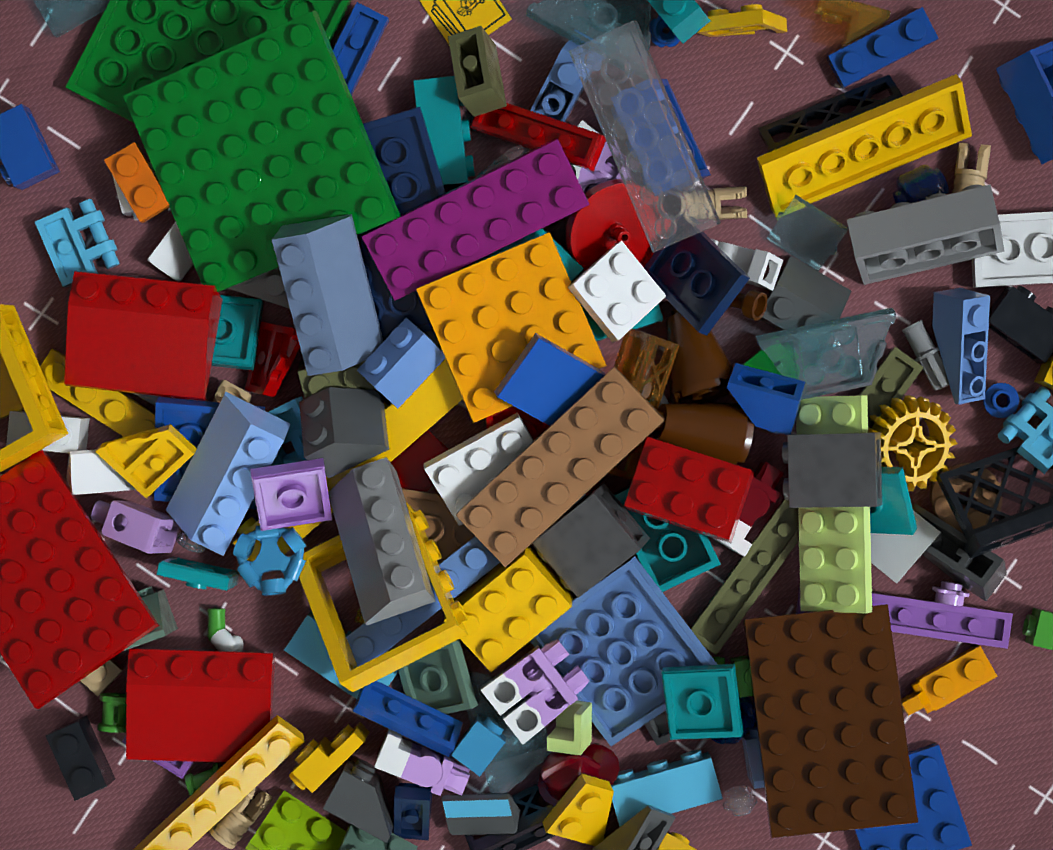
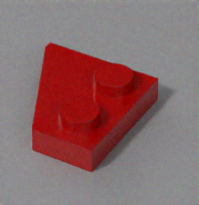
[245,322,300,397]

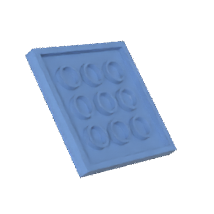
[530,556,718,746]

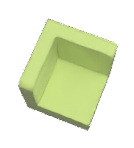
[547,701,592,756]

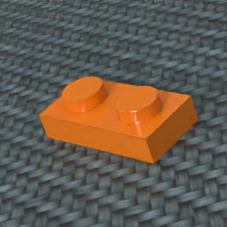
[104,142,170,223]

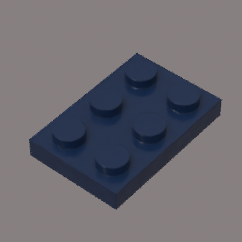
[644,216,750,336]

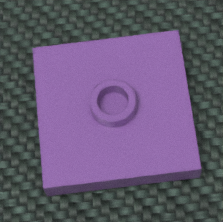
[250,458,332,531]

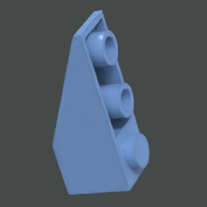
[530,38,602,122]
[932,288,990,405]

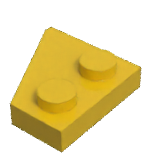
[697,4,787,37]
[96,424,197,498]
[542,773,614,846]

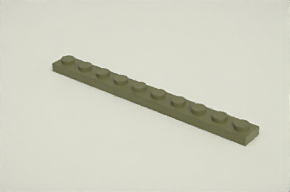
[690,347,924,655]

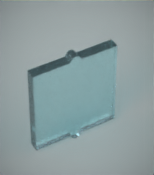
[766,195,848,271]

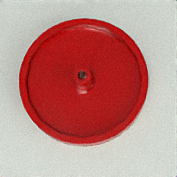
[566,179,667,272]

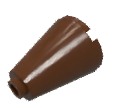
[666,308,733,404]
[653,403,754,465]

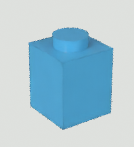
[451,716,506,777]

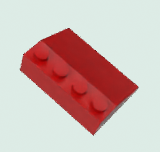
[64,271,223,401]
[126,649,275,763]

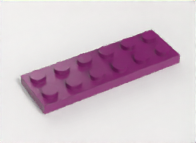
[362,138,590,301]

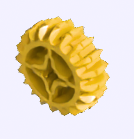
[868,395,958,491]

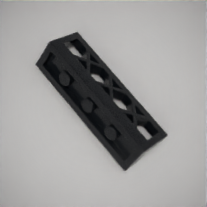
[758,75,903,152]
[465,783,556,850]

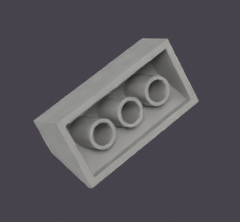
[847,184,1005,285]
[328,457,436,626]

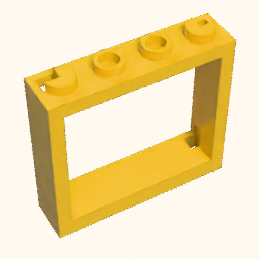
[0,304,68,472]
[299,502,468,692]

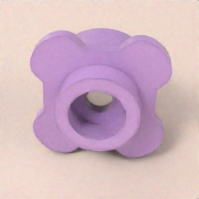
[932,581,970,606]

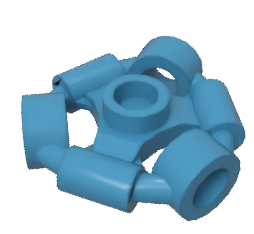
[233,525,307,596]

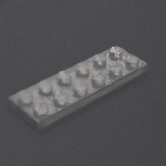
[569,20,721,252]

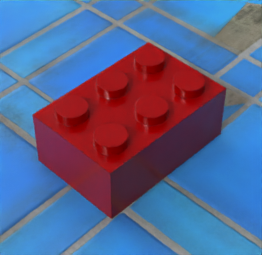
[624,437,754,544]

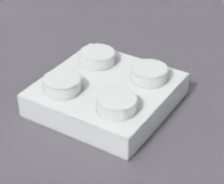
[567,240,666,343]

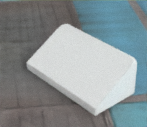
[147,222,193,282]
[66,449,136,495]

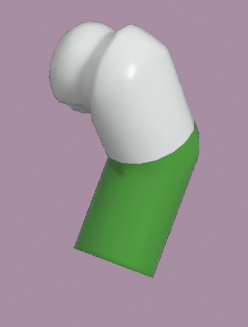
[208,608,244,652]

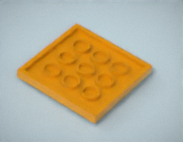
[416,232,607,423]

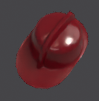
[538,744,620,806]

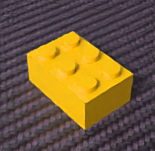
[444,545,573,672]

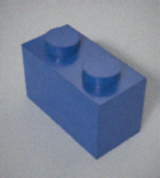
[0,104,60,190]

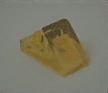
[814,0,891,49]

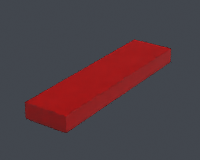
[470,103,607,172]

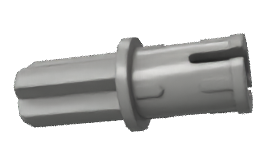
[902,320,949,391]

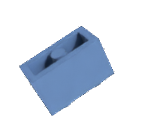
[357,318,445,409]

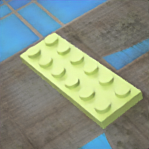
[796,395,872,613]

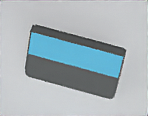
[442,793,520,835]

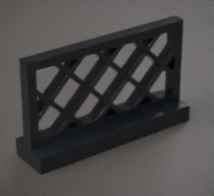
[936,446,1053,559]

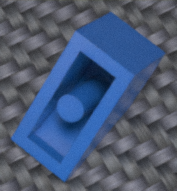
[727,363,805,435]

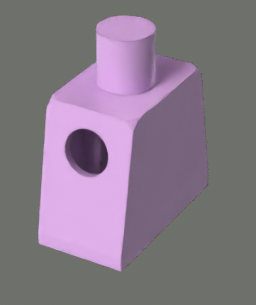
[91,500,180,554]

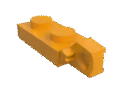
[901,645,998,716]

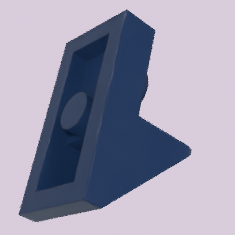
[394,783,433,841]

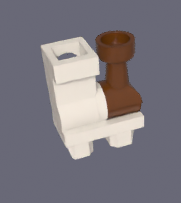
[711,239,783,321]

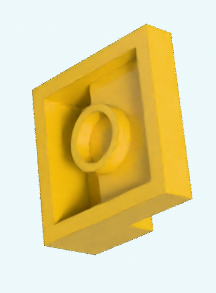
[289,722,369,793]

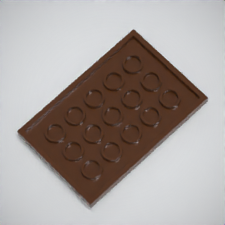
[744,604,918,838]

